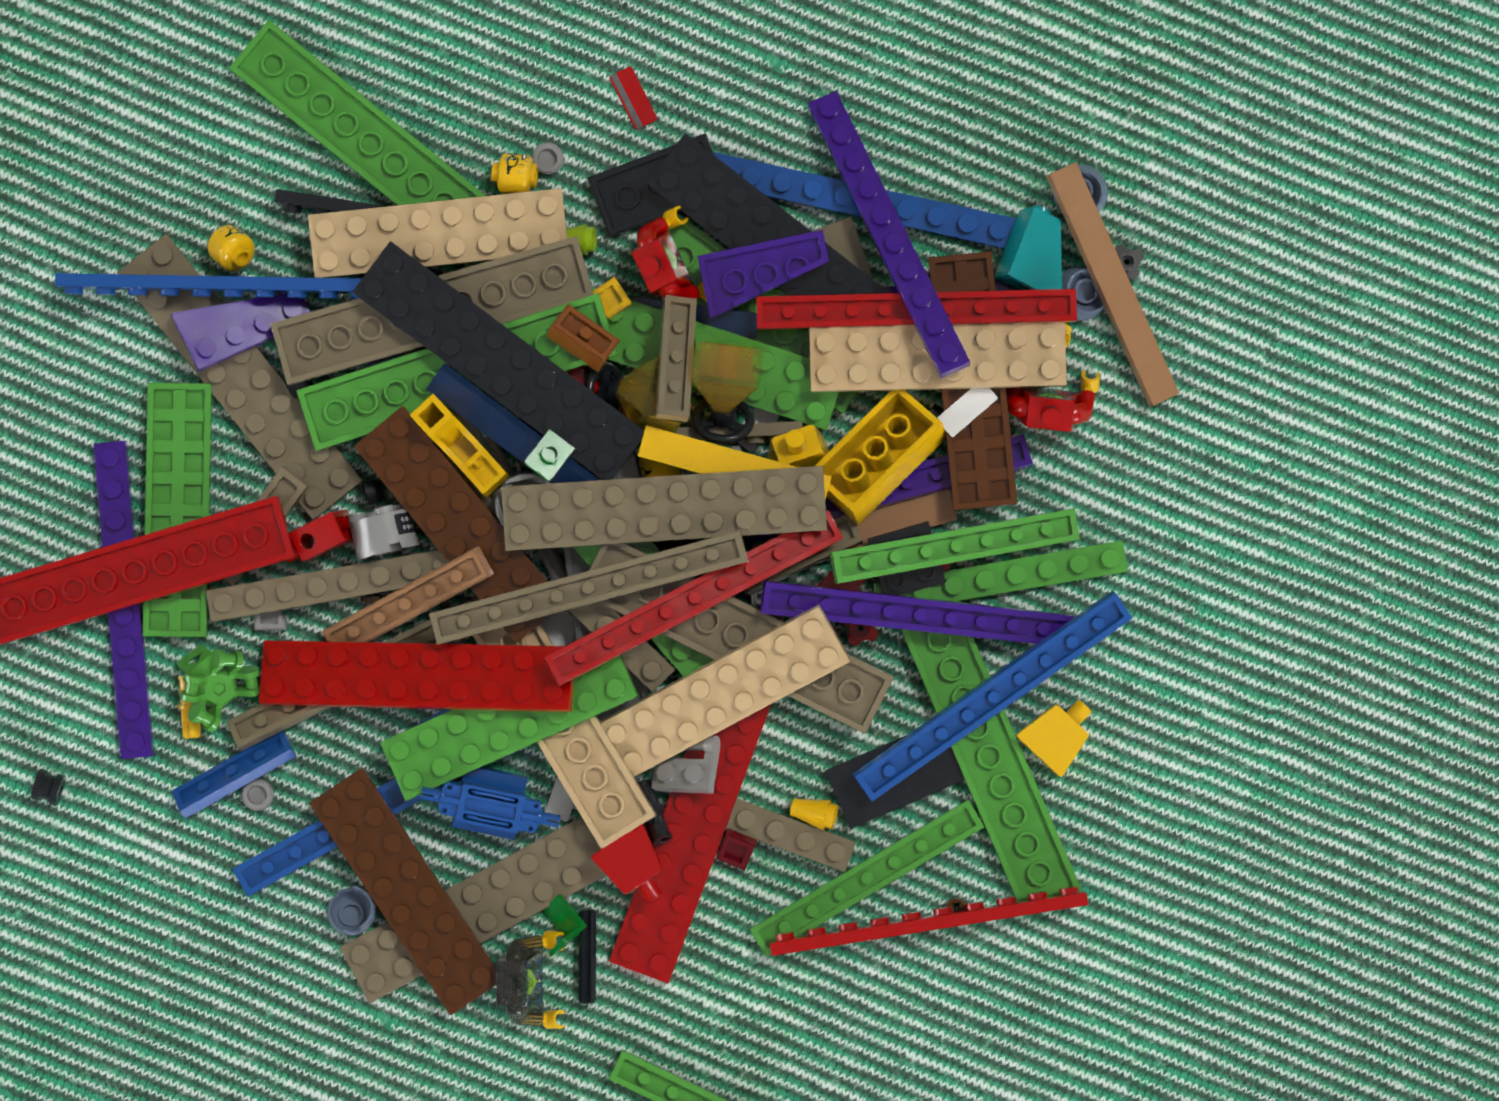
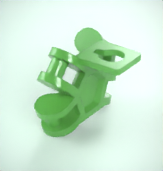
[176,644,260,732]

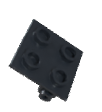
[867,521,946,595]

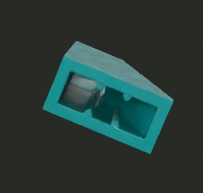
[994,205,1062,290]

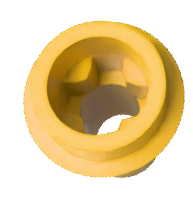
[790,798,839,831]

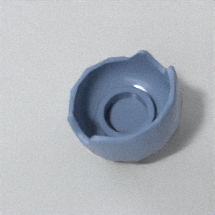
[327,886,376,936]

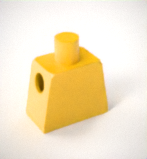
[767,425,829,467]
[1015,699,1092,777]

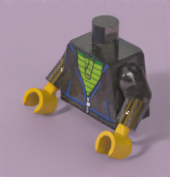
[496,930,565,1029]

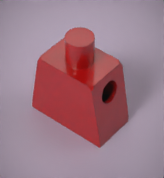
[286,510,353,563]
[590,824,663,903]

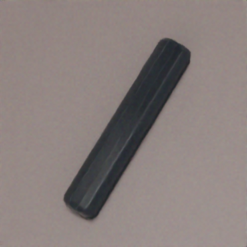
[578,909,596,1004]

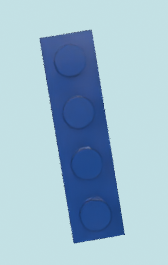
[172,731,296,819]

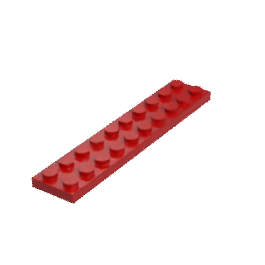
[0,496,296,645]
[259,640,574,712]
[609,704,771,984]

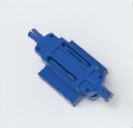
[420,767,560,840]

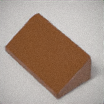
[547,304,620,372]

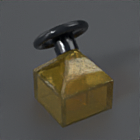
[691,340,765,444]
[585,356,696,433]

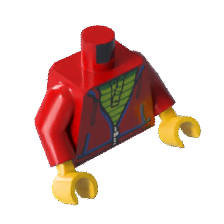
[632,206,707,301]
[1006,370,1100,432]

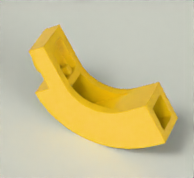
[410,394,509,497]

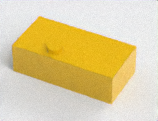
[815,390,946,525]

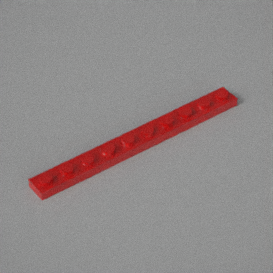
[756,289,1077,330]
[544,510,843,687]
[769,886,1088,956]

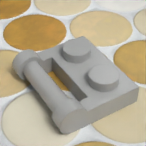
[651,735,721,794]

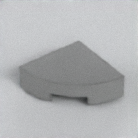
[254,611,287,630]

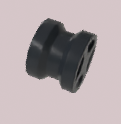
[31,769,66,806]

